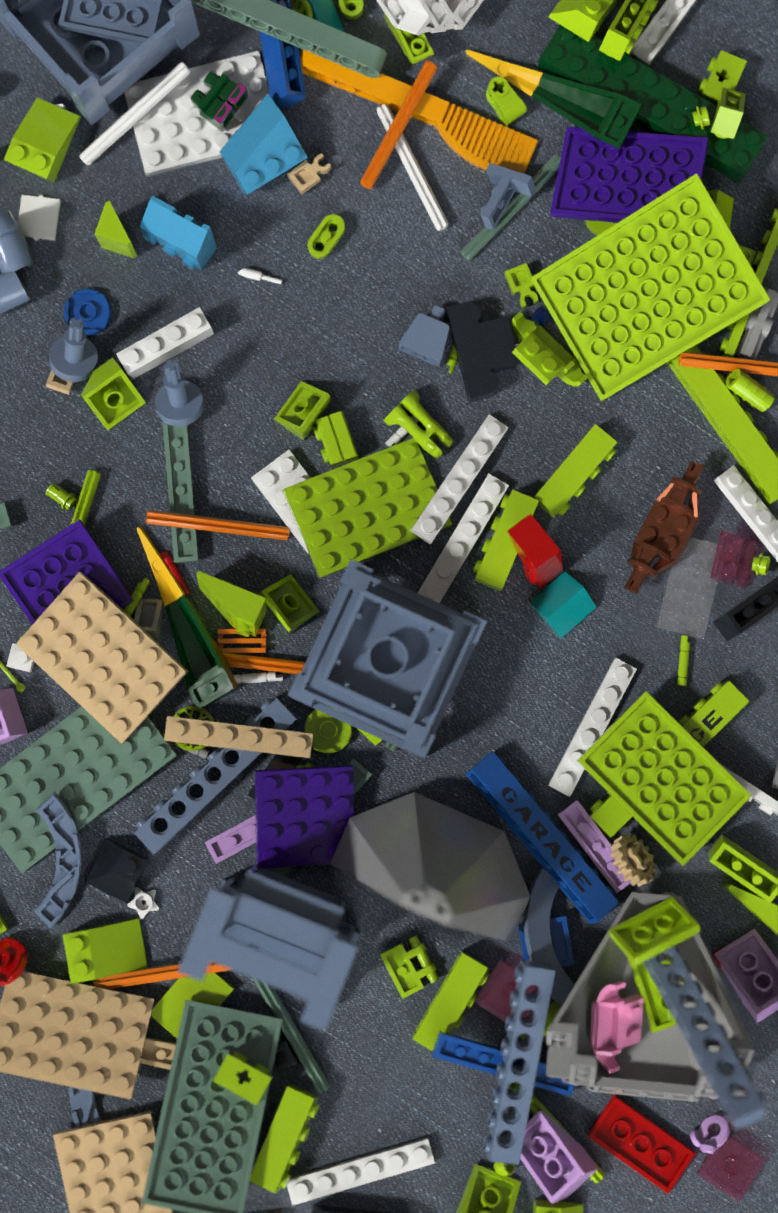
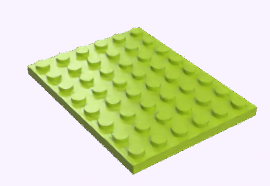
[530,173,771,401]

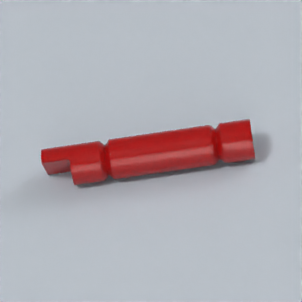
[160,551,191,596]

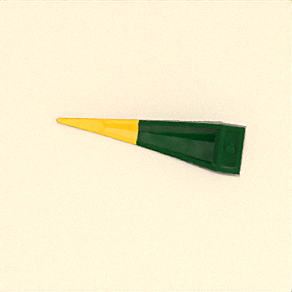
[466,50,642,150]
[137,526,239,709]

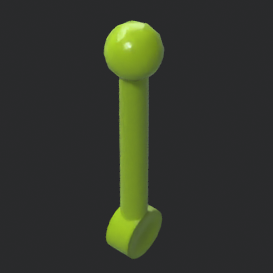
[0,661,25,693]

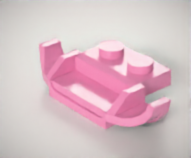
[589,980,644,1074]

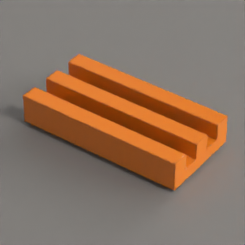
[218,629,266,654]

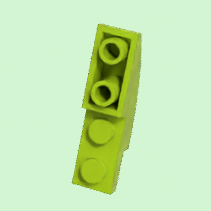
[384,12,434,64]

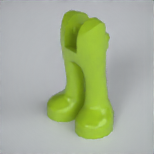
[383,389,453,458]

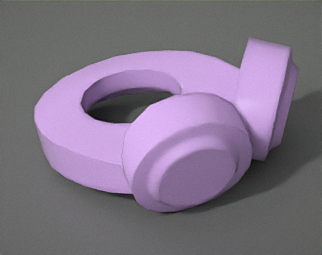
[690,1115,730,1153]

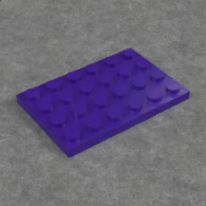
[550,127,708,223]

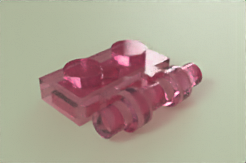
[710,531,756,589]

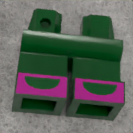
[190,71,249,132]

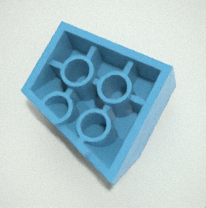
[219,94,308,195]
[140,196,217,271]

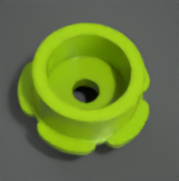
[692,106,710,129]
[752,553,771,576]

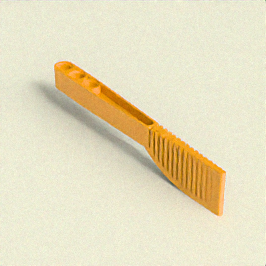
[299,49,538,174]

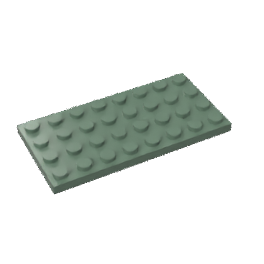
[0,706,178,873]
[142,1000,283,1213]

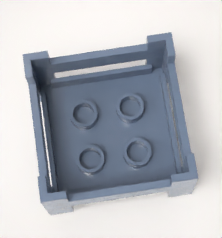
[0,0,200,125]
[288,559,487,759]
[178,865,360,1031]

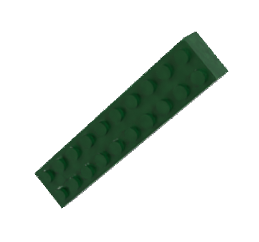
[537,25,768,184]

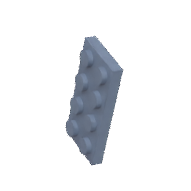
[58,0,163,45]

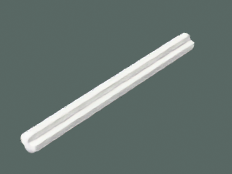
[80,62,190,165]
[377,104,448,231]

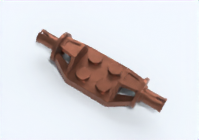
[624,461,704,595]

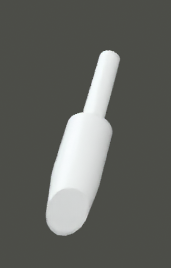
[238,267,282,284]

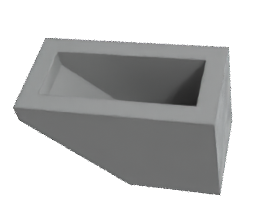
[134,598,163,643]

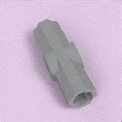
[735,289,778,360]

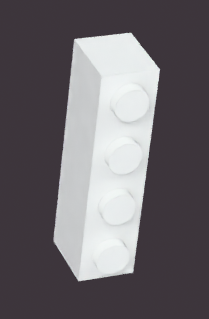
[116,307,214,380]

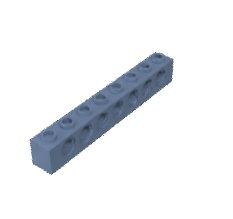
[134,698,298,854]
[643,944,767,1130]
[483,960,555,1165]

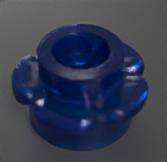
[530,305,551,326]

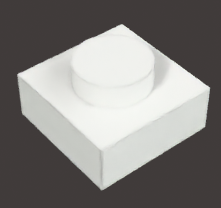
[6,643,34,673]

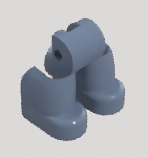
[0,210,33,314]

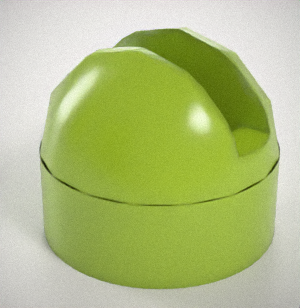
[494,1162,515,1176]

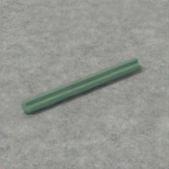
[461,154,561,261]
[252,978,329,1093]

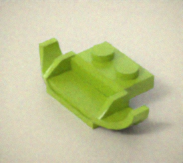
[512,311,588,386]

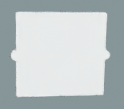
[18,195,61,241]

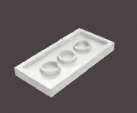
[251,450,310,555]

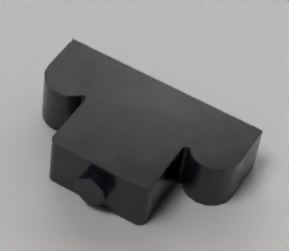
[446,302,519,403]

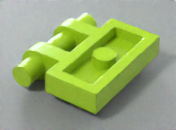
[380,935,439,999]

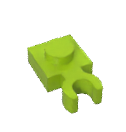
[504,263,538,309]

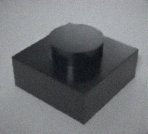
[272,1040,299,1075]

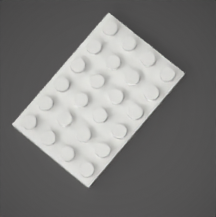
[124,51,270,177]

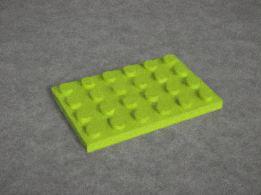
[283,438,452,579]
[577,691,752,866]

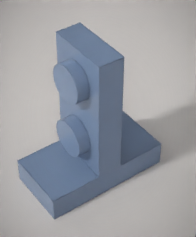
[481,163,536,230]

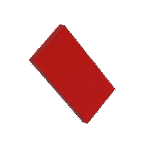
[586,1094,696,1194]

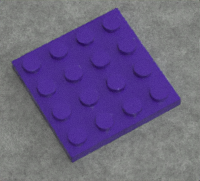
[0,519,134,625]
[255,765,354,869]

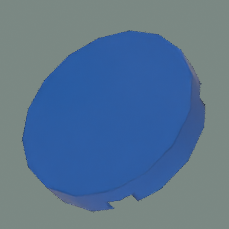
[63,288,112,337]

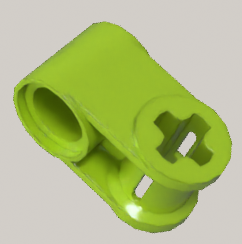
[486,77,527,126]

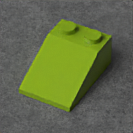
[4,97,81,182]
[196,571,267,637]
[63,918,148,984]
[456,1164,521,1213]

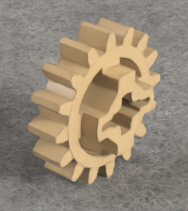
[610,833,657,887]

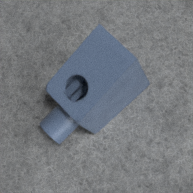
[398,306,450,367]

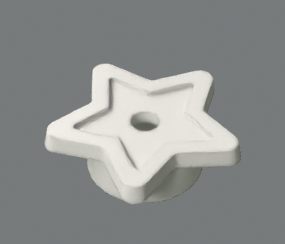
[127,888,159,919]

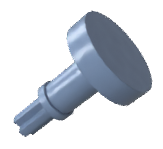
[49,318,98,382]
[155,359,204,427]

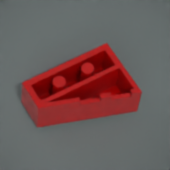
[507,513,563,589]

